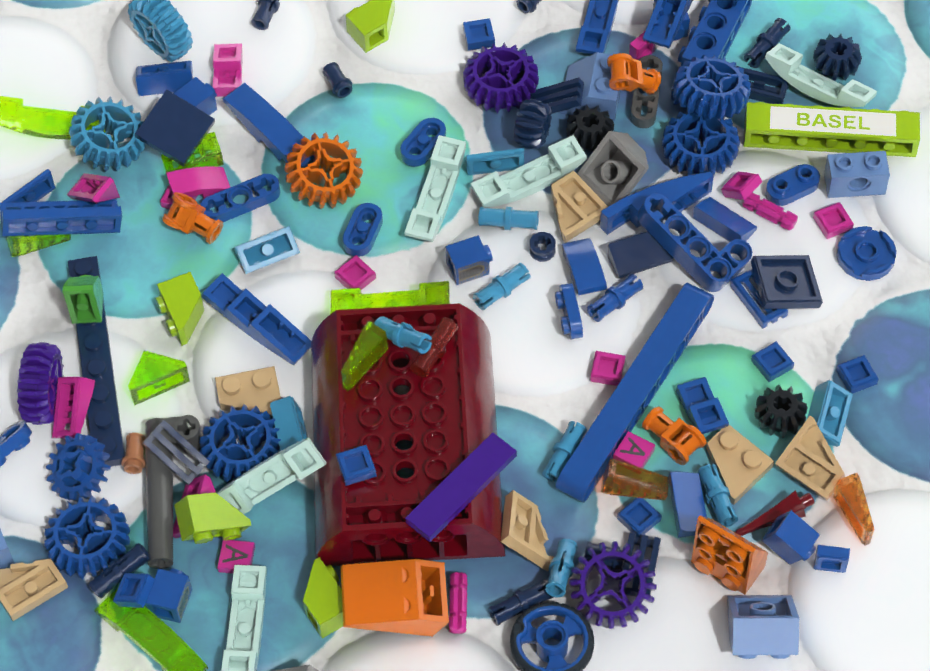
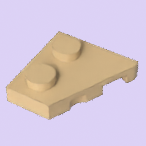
[215,366,281,417]
[706,425,774,505]
[501,490,554,571]

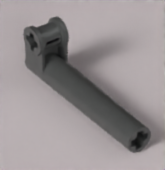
[145,415,203,569]

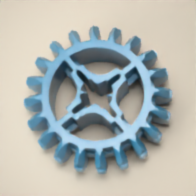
[128,0,193,62]
[69,96,145,172]

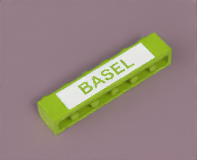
[744,102,920,157]

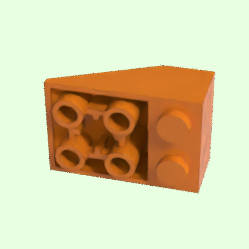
[691,516,768,595]
[341,559,449,637]

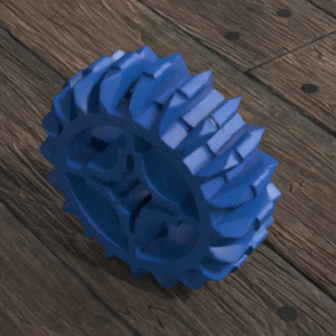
[673,55,751,121]
[662,111,740,176]
[200,404,281,483]
[44,495,130,579]

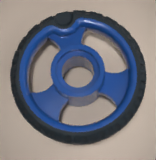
[510,602,594,671]

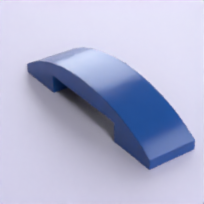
[576,0,619,54]

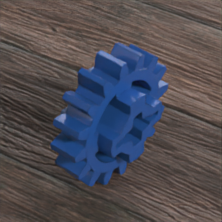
[46,433,111,502]

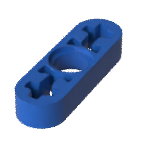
[200,174,280,222]

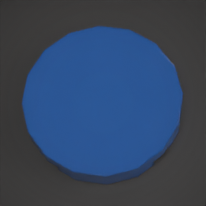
[836,226,897,281]

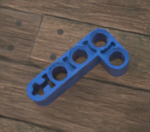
[638,193,753,292]

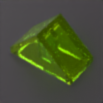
[128,350,190,405]

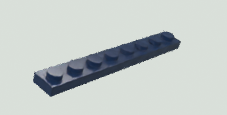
[68,256,125,467]

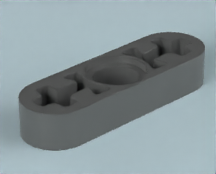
[631,55,663,128]

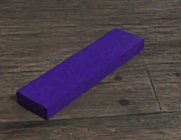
[405,432,517,542]

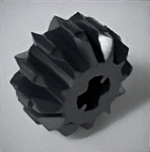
[566,104,614,152]
[754,384,808,438]

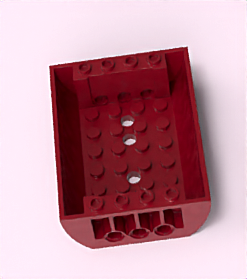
[311,303,506,566]

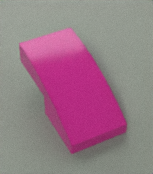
[212,43,243,97]
[166,166,230,199]

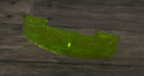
[0,96,105,140]
[330,281,450,314]
[95,588,208,671]

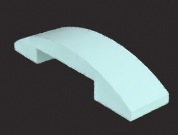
[765,43,877,107]
[404,135,466,242]
[471,135,587,208]
[216,437,327,514]
[221,565,267,671]

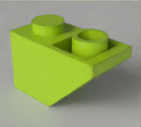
[345,0,395,53]
[155,272,204,346]
[174,492,252,544]
[303,557,343,639]

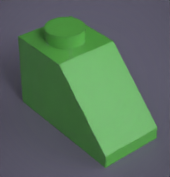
[62,275,103,324]

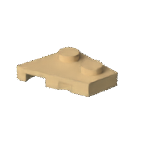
[551,171,608,243]
[775,416,845,501]
[0,559,68,621]

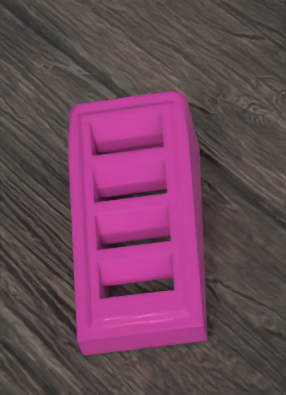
[52,377,95,439]

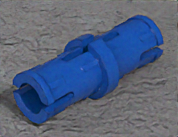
[587,274,643,322]

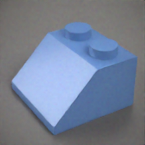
[559,52,621,121]
[727,595,799,659]

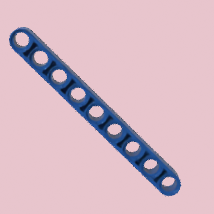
[555,283,714,503]

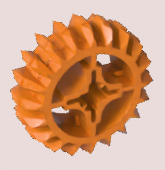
[284,132,363,209]

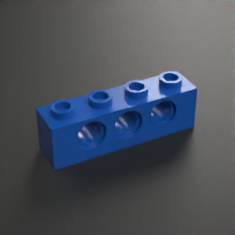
[678,0,752,66]

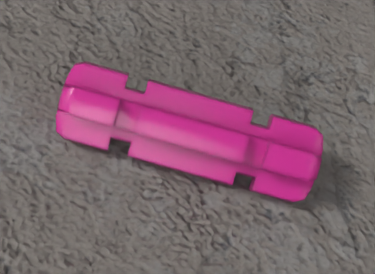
[743,192,798,230]
[449,572,468,634]

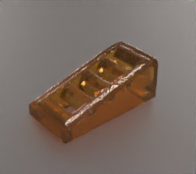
[601,458,669,500]
[833,473,875,546]

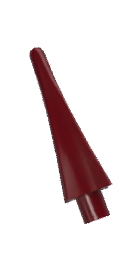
[735,490,815,536]

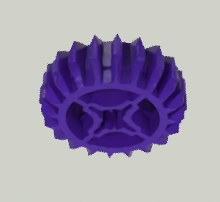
[463,42,539,114]
[17,342,64,425]
[569,541,657,629]

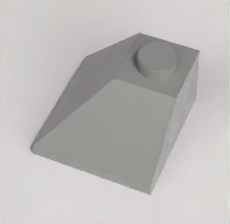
[577,131,649,207]

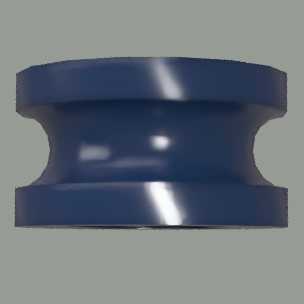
[530,232,556,262]

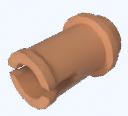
[121,433,146,474]

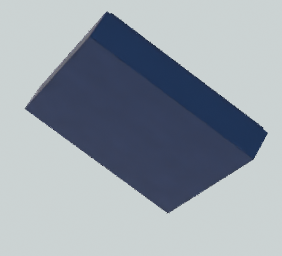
[135,90,215,167]
[750,255,823,309]

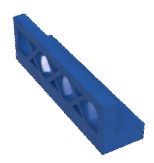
[0,199,122,237]

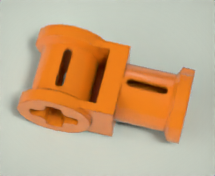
[607,53,661,94]
[162,192,223,244]
[642,406,706,465]

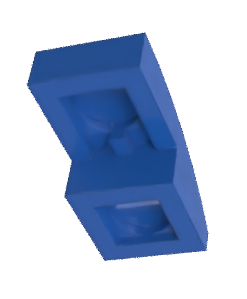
[562,238,607,296]
[676,377,729,434]

